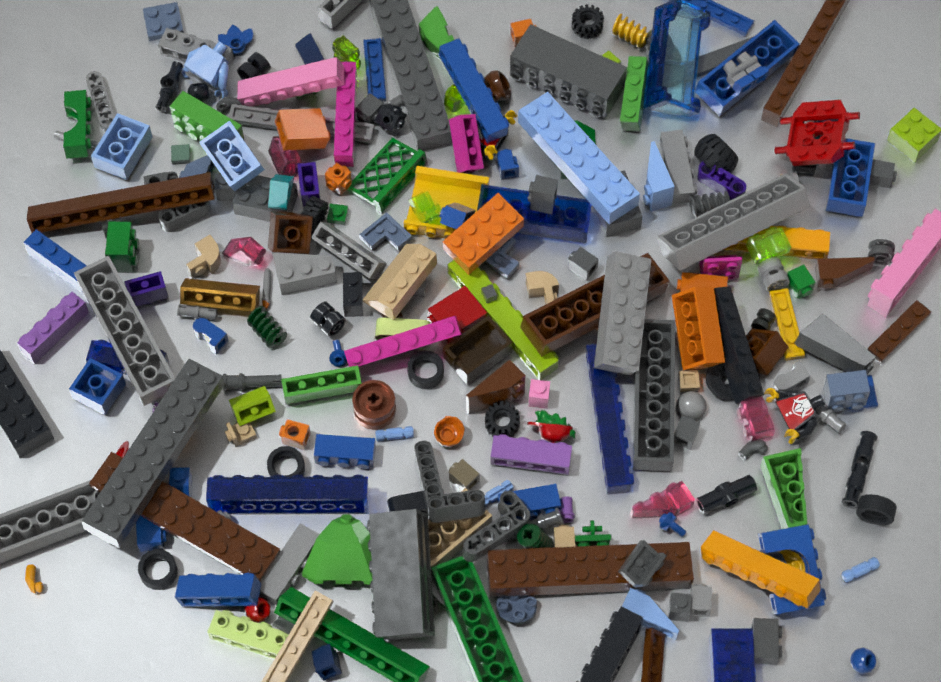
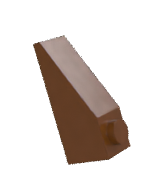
[815,257,875,289]

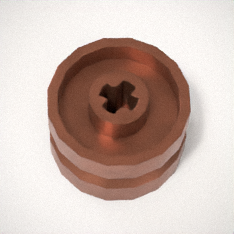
[352,380,396,430]

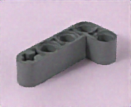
[462,491,530,562]

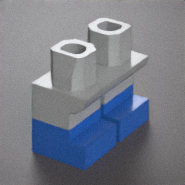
[724,52,769,96]

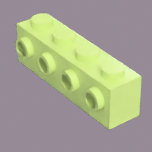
[207,610,288,659]

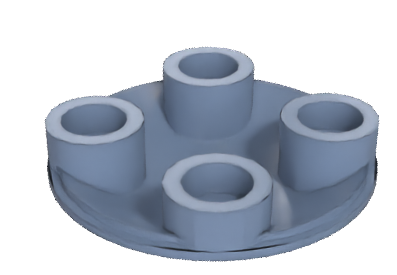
[496,595,537,623]

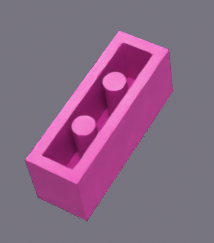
[449,114,484,173]

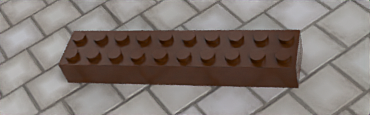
[487,542,694,597]

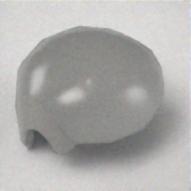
[675,391,707,420]

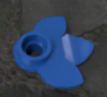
[218,24,253,54]

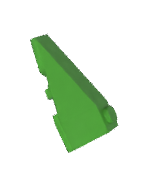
[419,6,454,61]

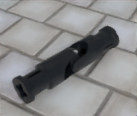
[841,431,878,508]

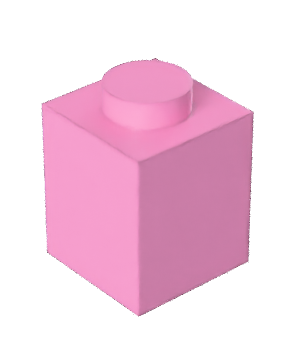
[528,379,550,409]

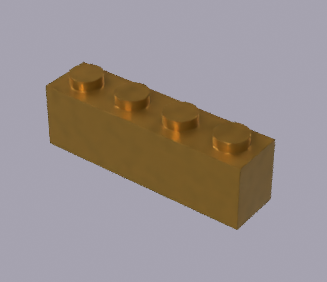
[180,278,260,312]

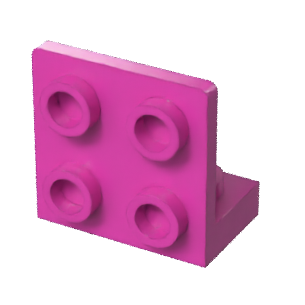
[699,255,742,280]

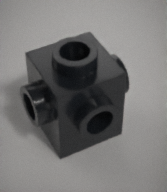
[374,104,407,132]

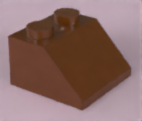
[268,211,313,254]
[746,329,789,375]

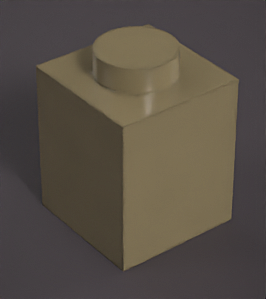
[449,459,480,491]

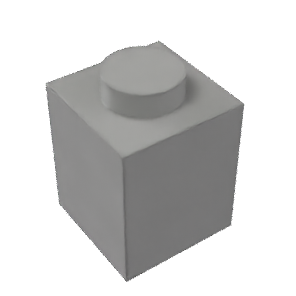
[690,584,712,617]

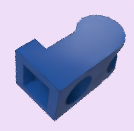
[193,318,229,355]

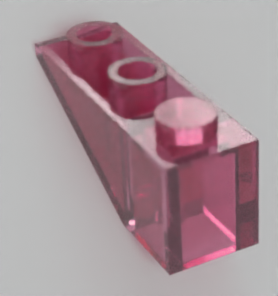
[630,481,695,519]

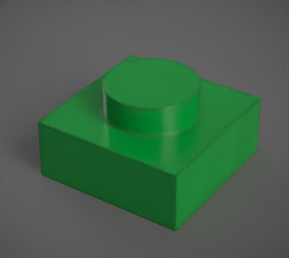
[327,203,349,225]

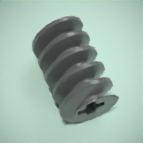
[689,191,730,218]

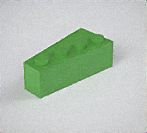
[760,448,807,529]

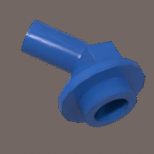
[329,340,347,367]
[659,512,686,537]

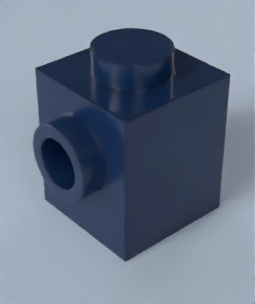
[311,643,342,681]

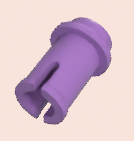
[560,496,575,523]

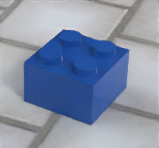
[69,358,126,415]

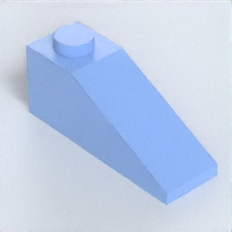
[622,588,679,640]

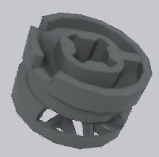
[868,239,895,265]

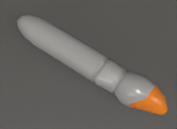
[262,268,271,309]

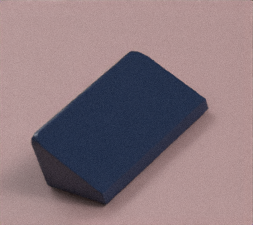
[295,33,324,65]

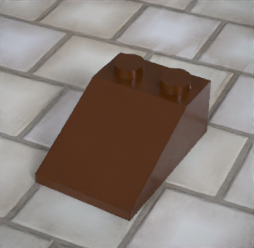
[466,359,525,414]

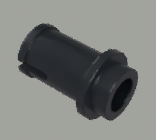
[792,165,816,175]

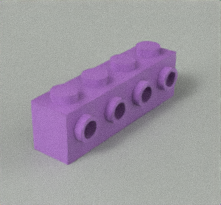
[17,291,89,364]
[490,434,572,475]

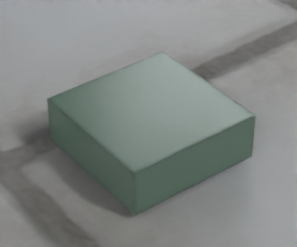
[171,144,190,164]

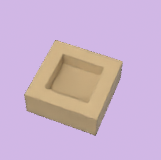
[678,370,700,392]

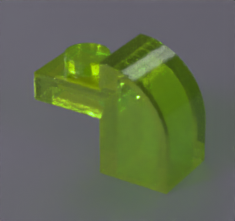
[408,191,441,224]

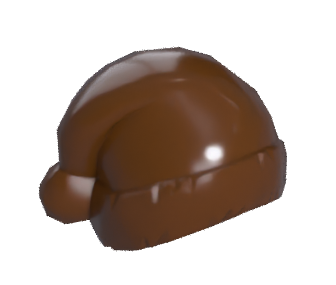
[484,70,511,101]

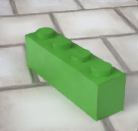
[620,56,649,132]
[281,365,362,404]

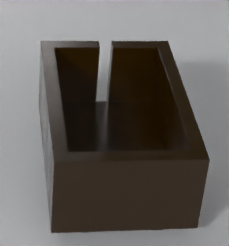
[443,315,513,385]

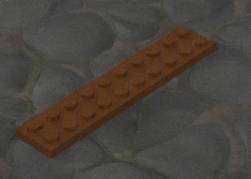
[89,452,280,582]

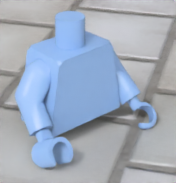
[182,41,229,99]

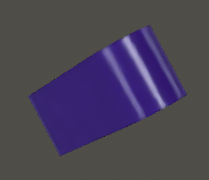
[697,162,747,201]

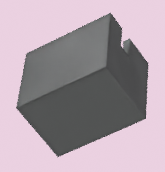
[481,284,497,303]

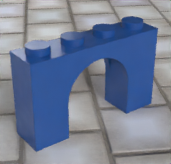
[757,524,826,614]

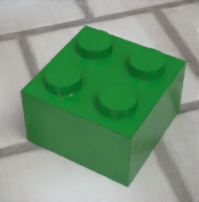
[105,221,139,273]

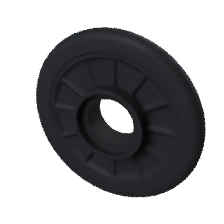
[706,363,734,400]

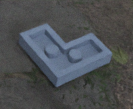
[359,212,412,250]
[483,237,519,279]

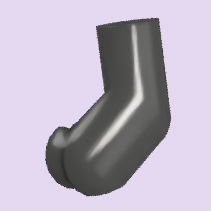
[216,97,242,112]
[738,440,768,460]

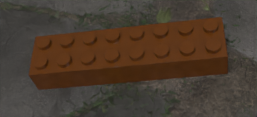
[520,253,670,357]

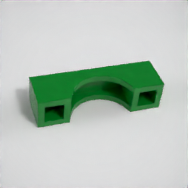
[63,90,92,159]

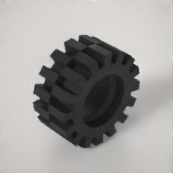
[572,4,604,39]
[301,196,329,233]
[485,401,520,437]

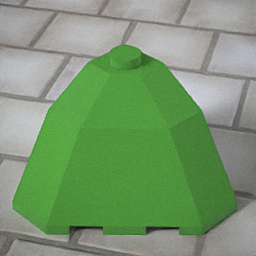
[302,514,373,585]

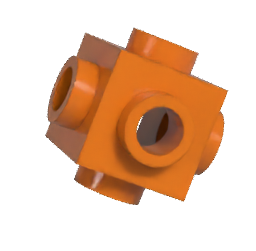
[325,162,352,196]

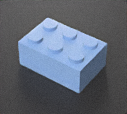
[91,113,153,180]
[199,121,265,191]

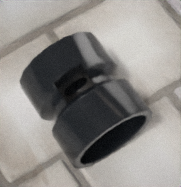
[237,52,271,80]
[310,301,346,337]

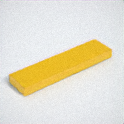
[769,288,805,361]

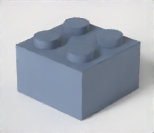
[823,370,870,412]

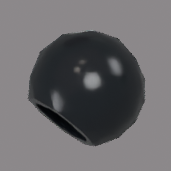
[187,83,210,103]

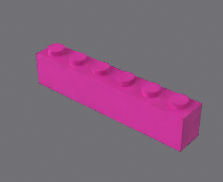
[334,62,357,167]
[344,316,462,367]

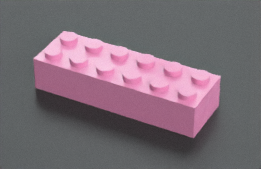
[867,208,941,318]

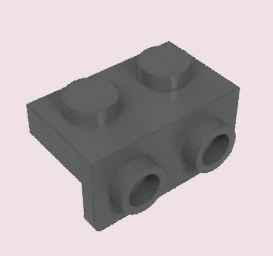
[618,540,666,588]

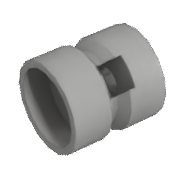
[757,257,790,292]

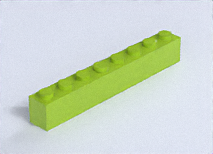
[447,260,559,380]

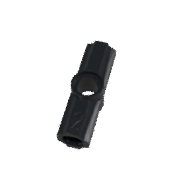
[696,474,758,514]

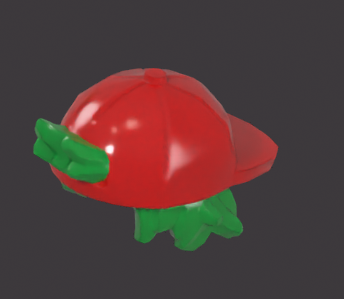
[527,410,576,443]

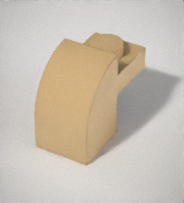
[186,235,221,278]
[525,271,559,305]

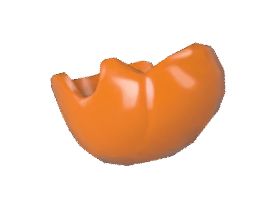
[434,416,465,447]

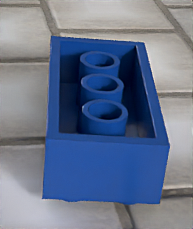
[826,138,875,217]

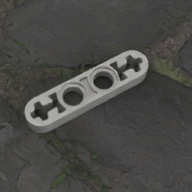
[86,71,115,132]

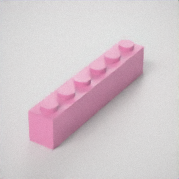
[237,57,344,107]

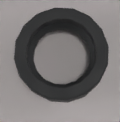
[407,350,444,389]
[267,446,305,486]
[856,494,897,525]
[138,549,178,590]

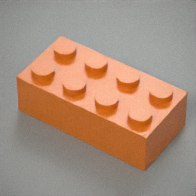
[443,193,524,275]
[672,286,725,371]

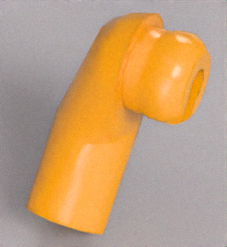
[25,564,43,594]

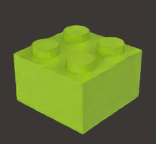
[887,107,941,163]

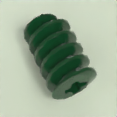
[247,306,287,348]
[517,524,554,549]

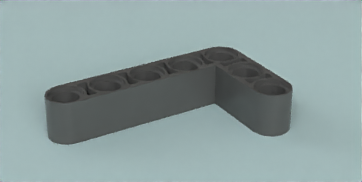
[414,441,486,523]

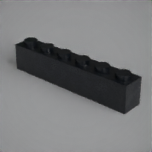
[714,286,764,404]

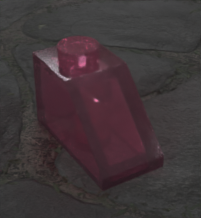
[222,237,267,266]

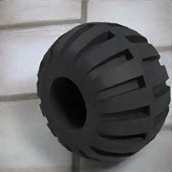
[694,134,738,175]

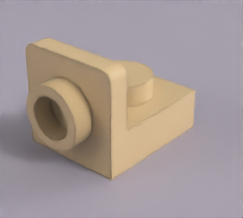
[225,422,257,447]

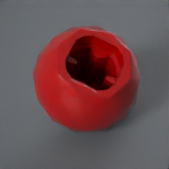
[245,597,271,623]

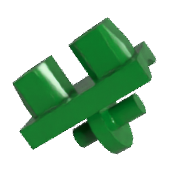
[575,520,611,546]

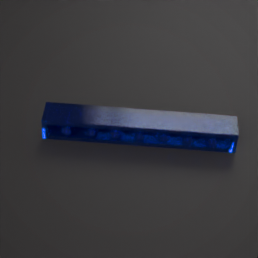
[585,344,634,495]

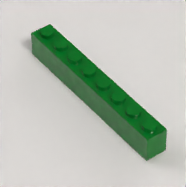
[274,587,430,682]

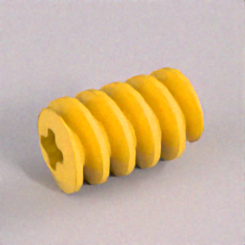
[612,13,652,49]

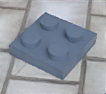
[143,2,184,41]

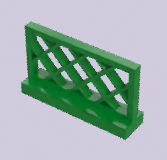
[347,137,428,213]

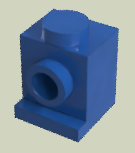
[497,149,519,180]

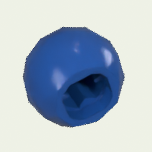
[850,647,876,674]

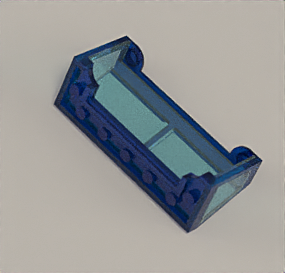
[643,0,711,117]

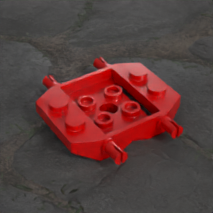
[774,100,860,166]

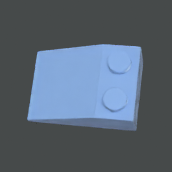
[643,141,675,211]

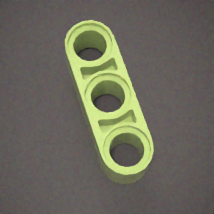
[375,318,431,340]

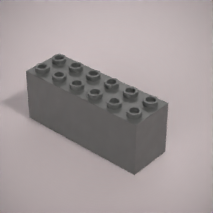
[510,24,627,119]
[367,509,435,641]

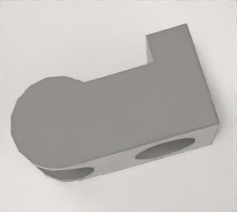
[773,360,810,391]

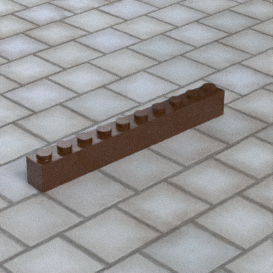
[761,0,850,127]
[27,172,215,233]

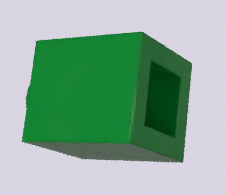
[787,264,816,298]

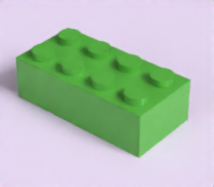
[170,91,245,141]

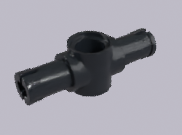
[156,61,183,112]

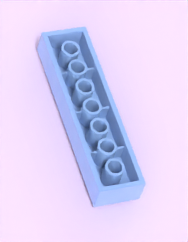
[518,92,640,224]

